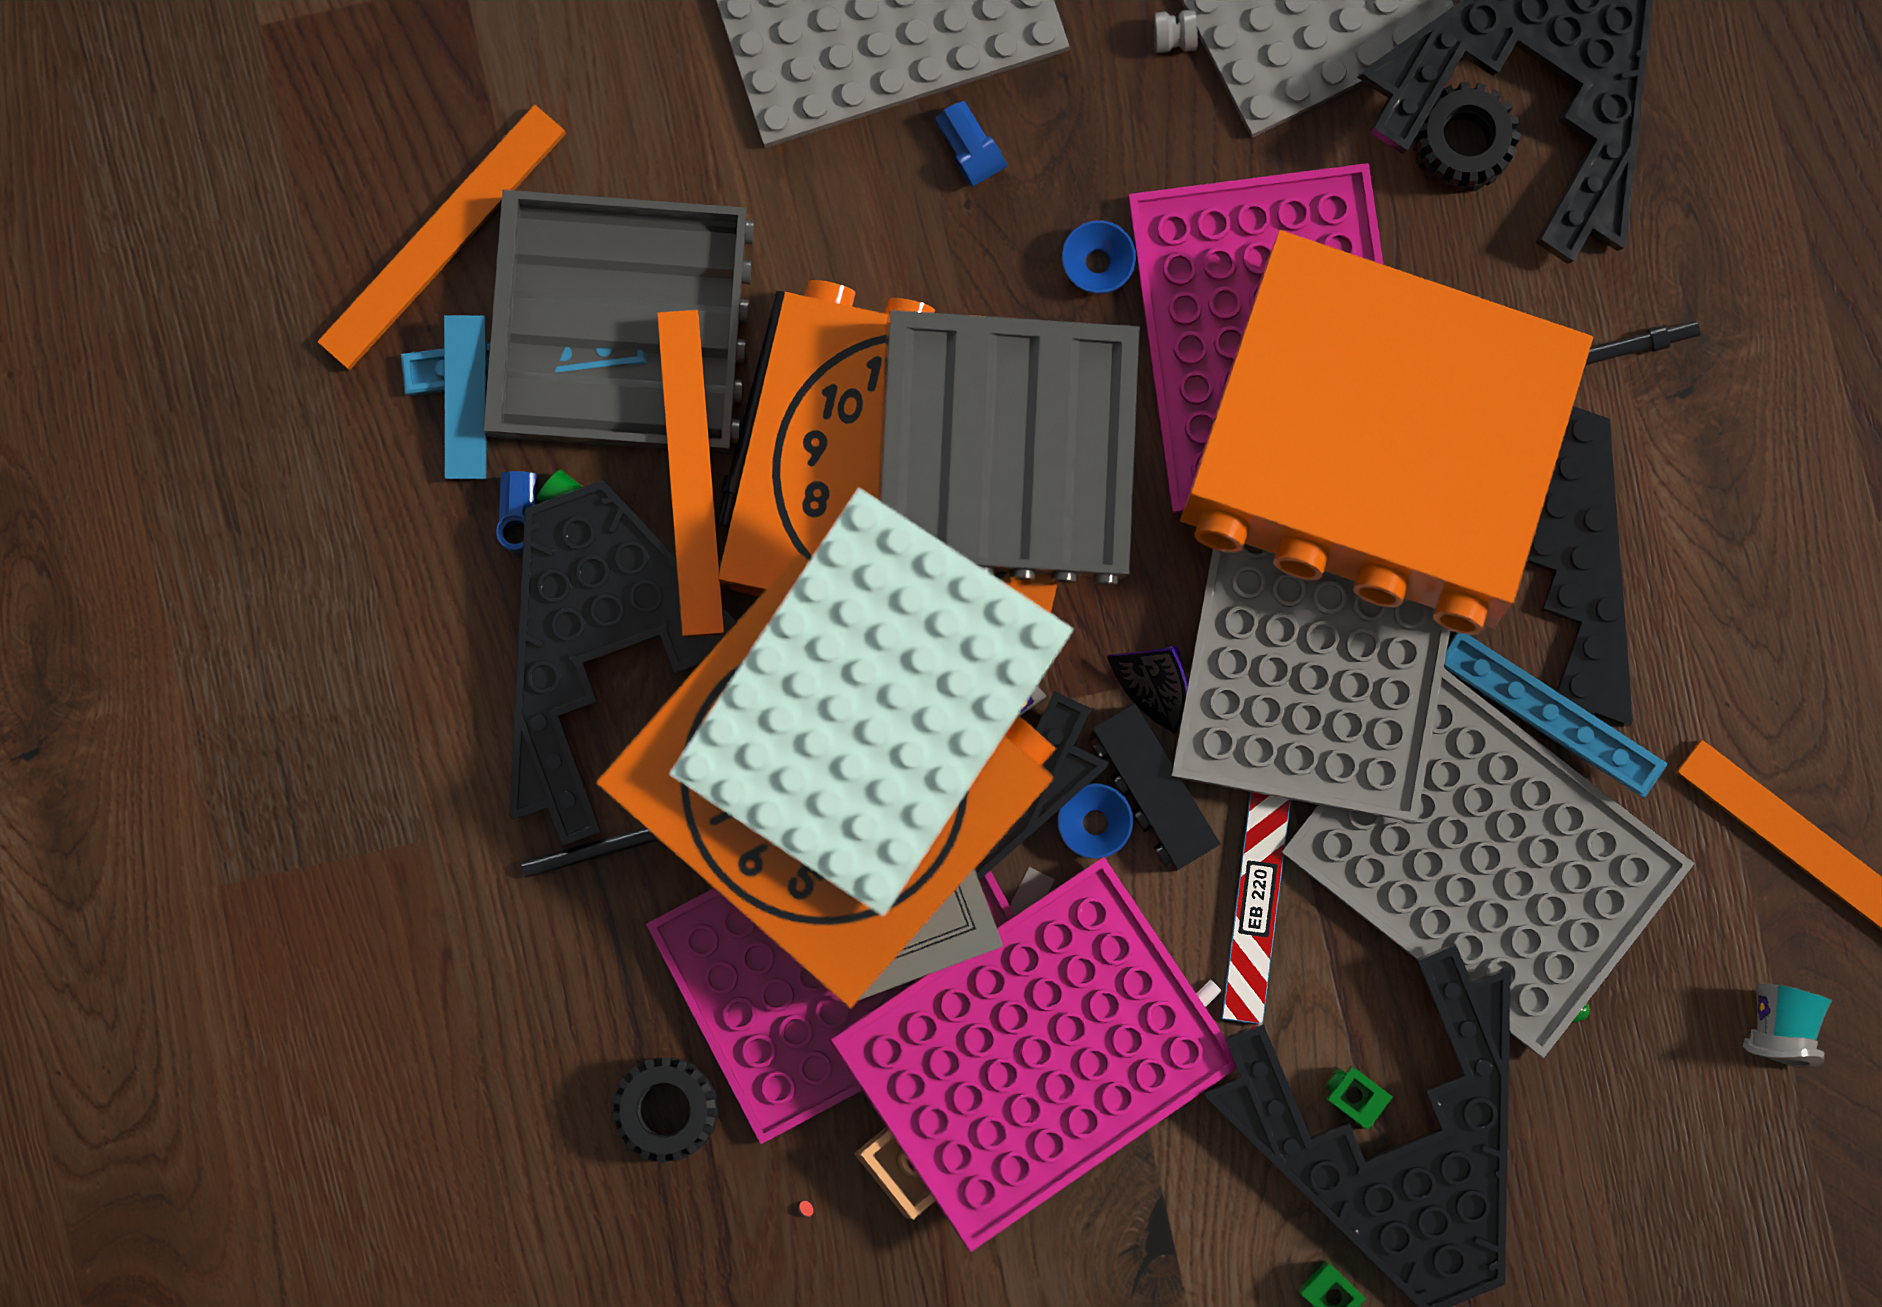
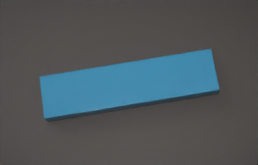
[444,315,487,479]

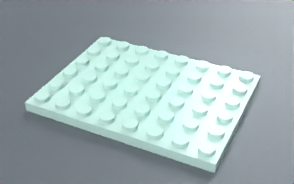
[670,488,1074,916]

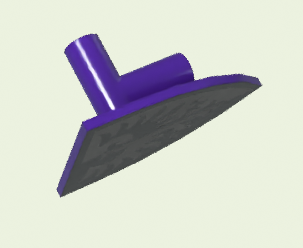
[1107,645,1188,733]

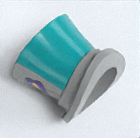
[1743,984,1832,1069]

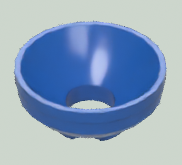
[1062,220,1136,295]
[1058,784,1133,859]

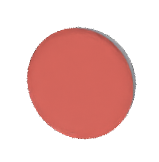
[798,1201,813,1217]

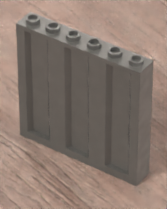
[483,190,754,454]
[878,310,1139,585]

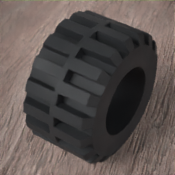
[1412,82,1520,193]
[611,1057,719,1163]

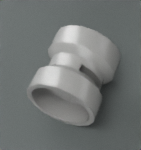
[1154,10,1197,53]

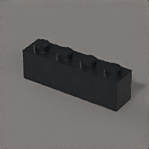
[1089,703,1221,871]

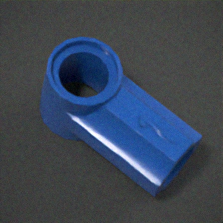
[935,101,1007,187]
[496,471,537,555]

